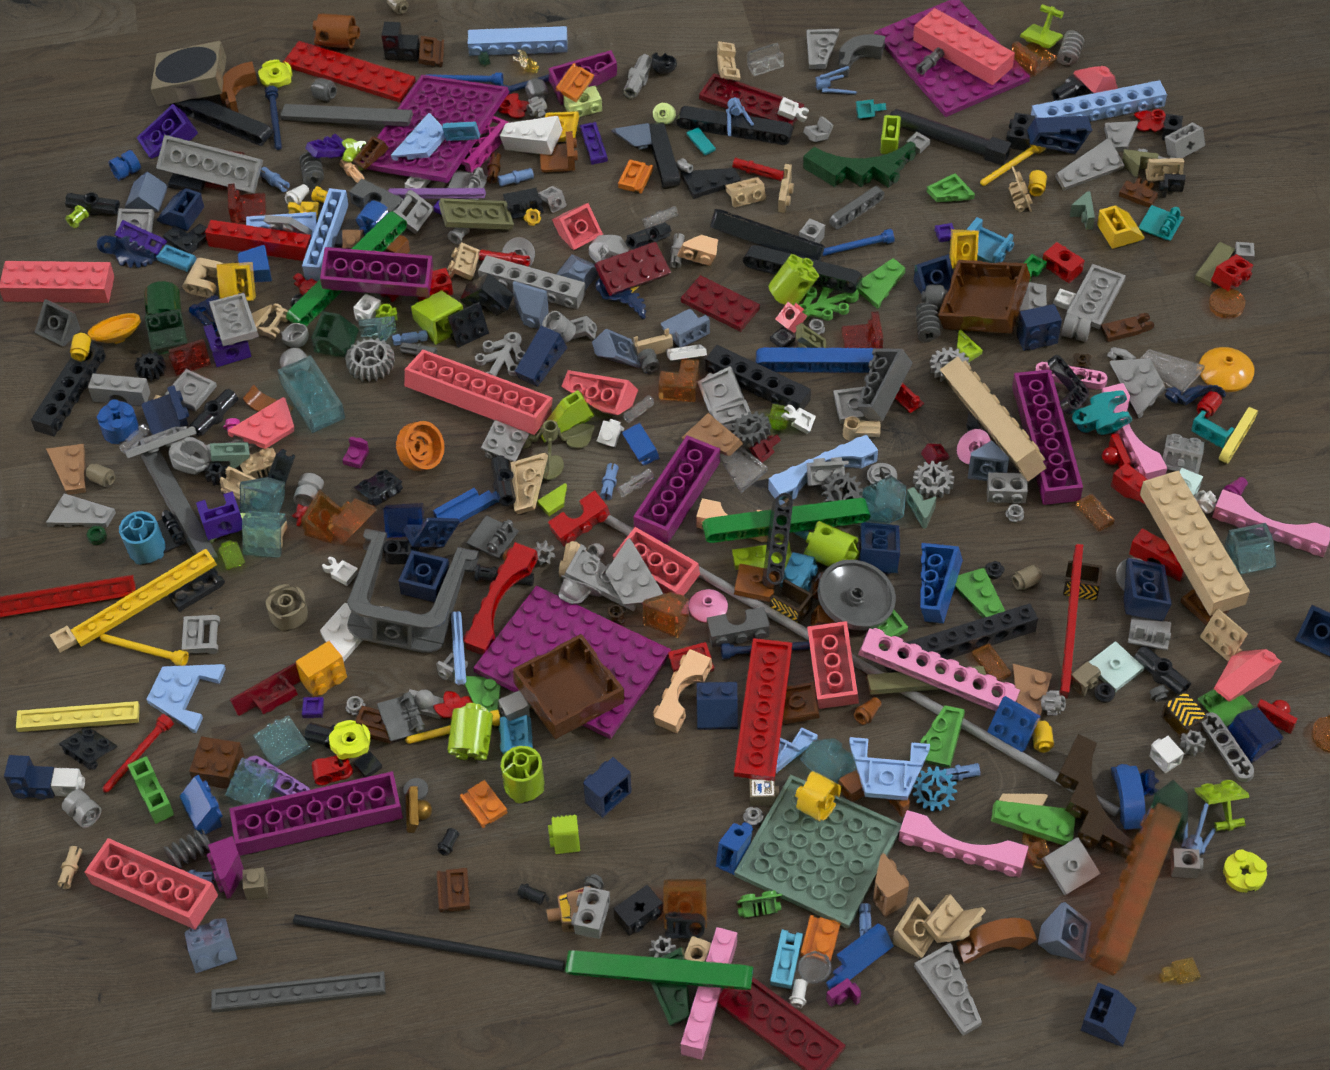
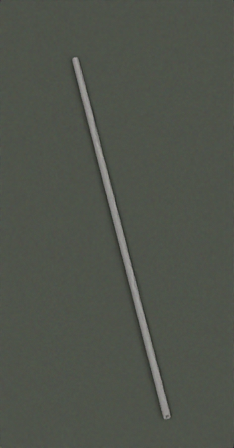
[603,515,1120,817]

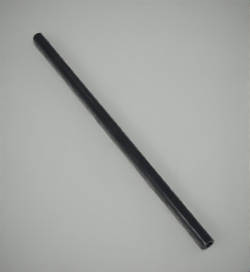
[293,914,565,972]

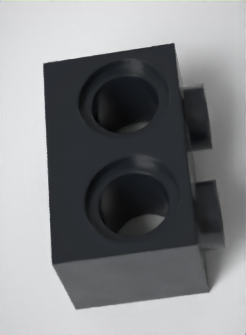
[1006,112,1035,151]

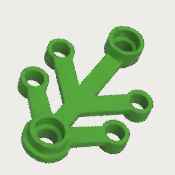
[799,287,859,321]

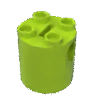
[769,254,819,305]
[804,521,860,567]
[447,703,493,761]
[501,746,544,803]

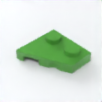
[927,173,975,202]
[464,676,501,712]

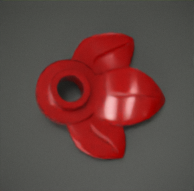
[498,93,529,118]
[1134,109,1166,132]
[433,691,473,720]

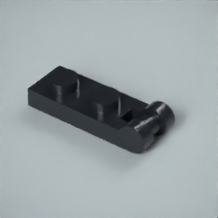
[168,567,225,612]

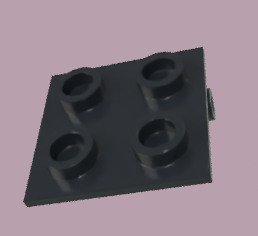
[503,188,544,219]
[448,302,489,348]
[354,469,403,507]
[157,510,187,553]
[59,727,117,770]

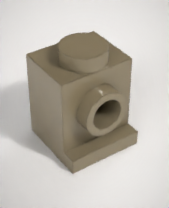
[1070,661,1101,698]

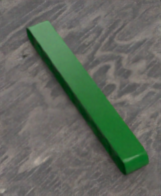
[286,212,407,326]
[702,498,871,543]
[565,951,753,990]

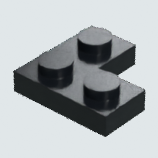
[163,223,207,254]

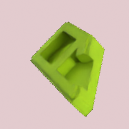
[957,330,983,363]
[537,483,567,516]

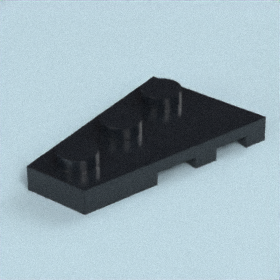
[680,168,741,199]

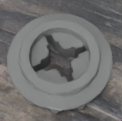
[867,463,897,489]

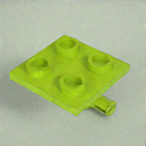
[1020,4,1064,48]
[1195,780,1249,831]

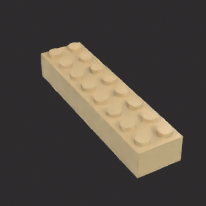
[940,356,1046,481]
[1140,470,1250,616]

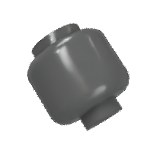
[311,78,337,101]
[525,78,549,101]
[922,285,947,308]

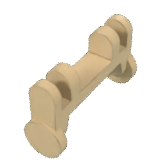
[257,303,288,339]

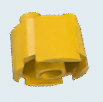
[795,771,841,821]

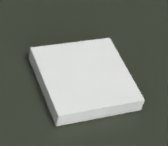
[666,344,707,360]

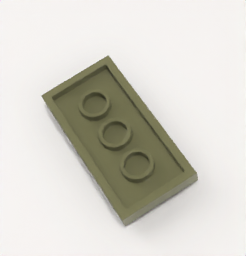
[439,198,514,230]

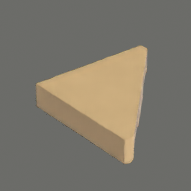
[251,304,274,331]

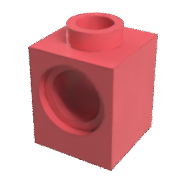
[775,302,807,333]

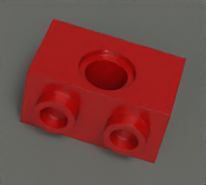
[1043,242,1085,283]

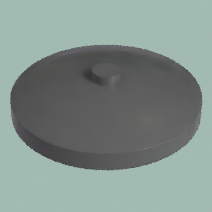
[818,560,896,630]

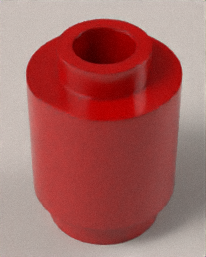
[1197,391,1222,418]

